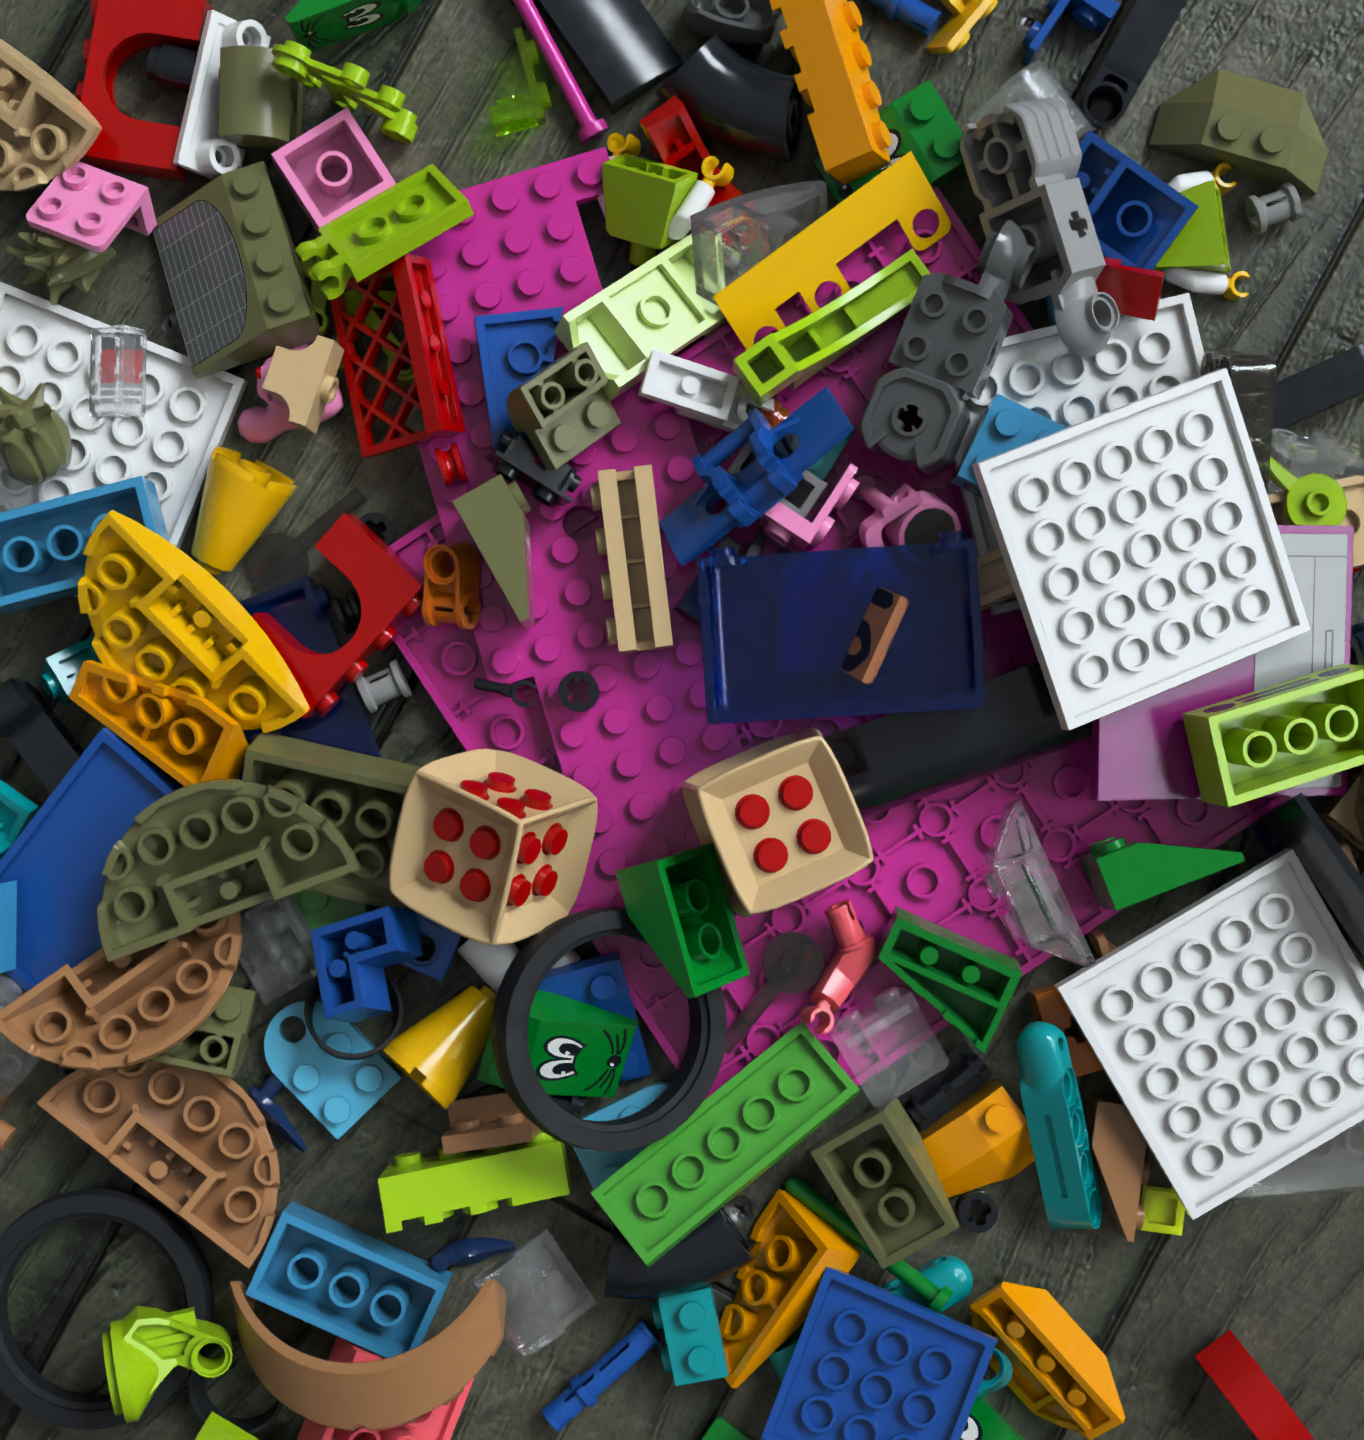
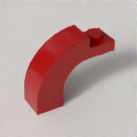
[639,96,764,257]
[1194,1330,1314,1440]

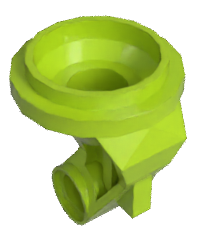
[102,1306,232,1423]

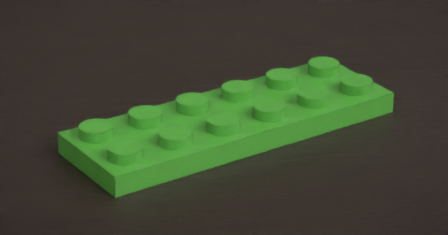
[591,1021,860,1268]

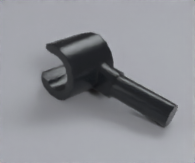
[474,678,537,707]

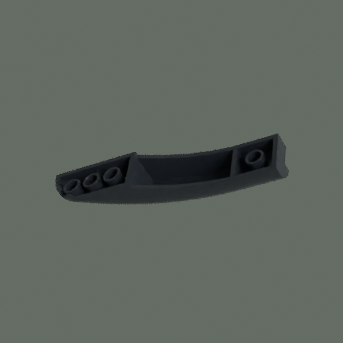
[824,662,1093,818]

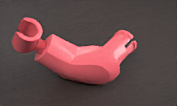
[800,899,876,1034]

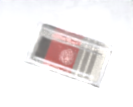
[89,324,147,418]

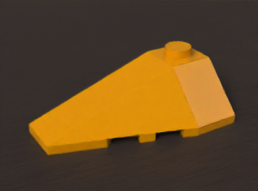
[69,660,249,786]
[920,1078,1035,1198]
[719,1189,862,1388]

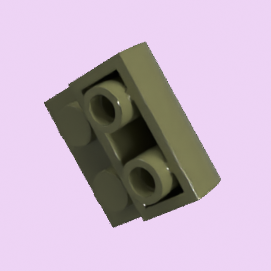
[217,45,303,152]
[507,342,621,471]
[149,985,258,1078]

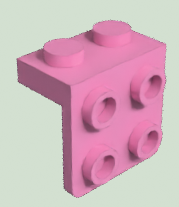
[26,161,157,252]
[757,463,860,553]

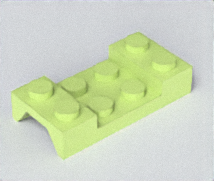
[553,232,728,401]

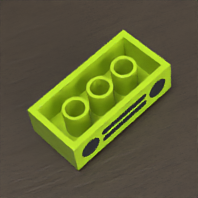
[1182,664,1364,808]

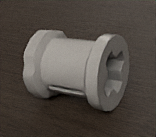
[1244,182,1302,235]
[356,659,412,713]

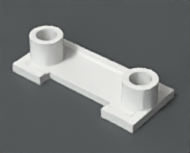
[173,10,271,180]

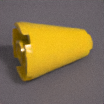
[191,446,296,575]
[382,985,497,1110]

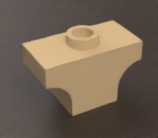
[262,335,345,434]

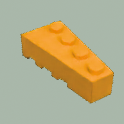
[769,0,892,185]

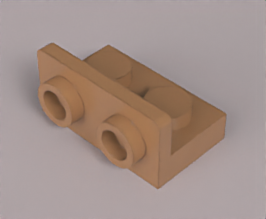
[441,1092,541,1154]

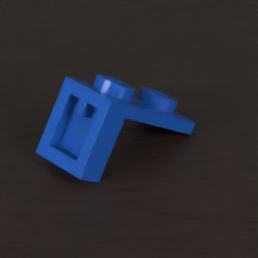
[1021,0,1121,66]

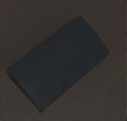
[533,0,684,115]
[1258,792,1364,968]

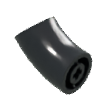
[655,35,804,162]
[603,1207,755,1299]

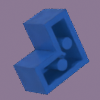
[310,906,423,1023]

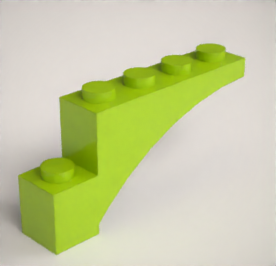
[732,248,931,407]

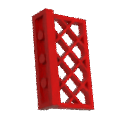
[330,253,466,458]

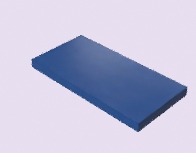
[0,727,181,992]

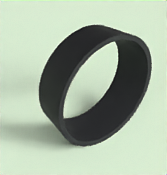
[304,971,404,1061]
[189,1334,284,1435]

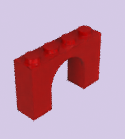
[76,0,213,183]
[252,513,424,719]

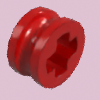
[434,443,469,488]

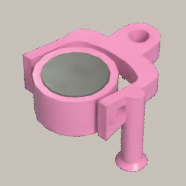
[839,475,963,594]

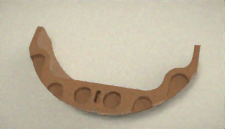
[230,1279,507,1431]

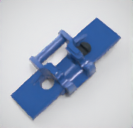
[659,386,854,566]

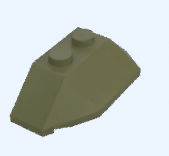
[1147,69,1328,196]

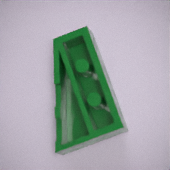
[877,906,1023,1054]

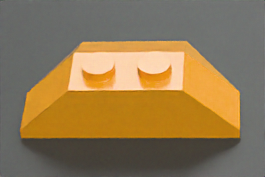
[969,1282,1125,1440]

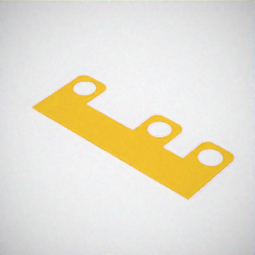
[713,151,951,350]

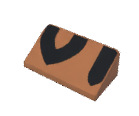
[842,587,910,684]

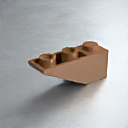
[1086,1095,1150,1242]

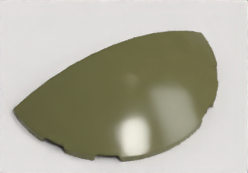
[97,779,361,962]

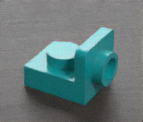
[40,636,102,707]

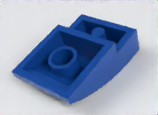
[1075,130,1199,270]

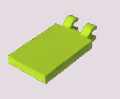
[295,163,474,300]

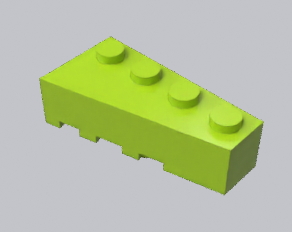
[378,1130,572,1234]

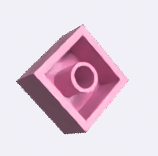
[271,108,396,236]

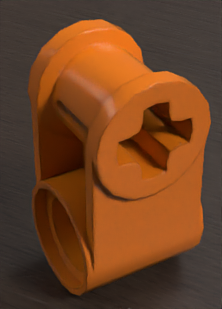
[422,541,481,630]

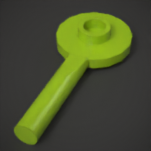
[1250,440,1347,526]

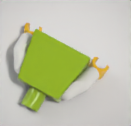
[597,132,734,266]
[1154,163,1250,301]

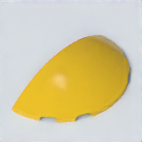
[78,510,310,733]

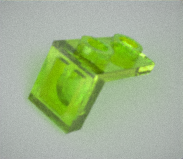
[488,27,552,137]

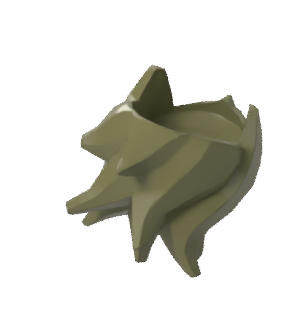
[6,229,117,305]
[0,383,72,485]

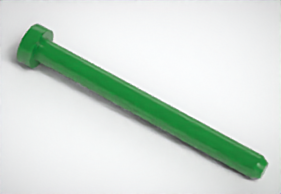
[784,1176,955,1313]

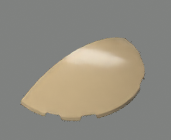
[0,39,102,192]

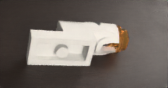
[638,349,789,432]

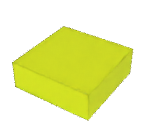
[1139,1184,1185,1236]

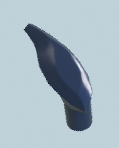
[247,1072,307,1153]
[431,1237,515,1271]

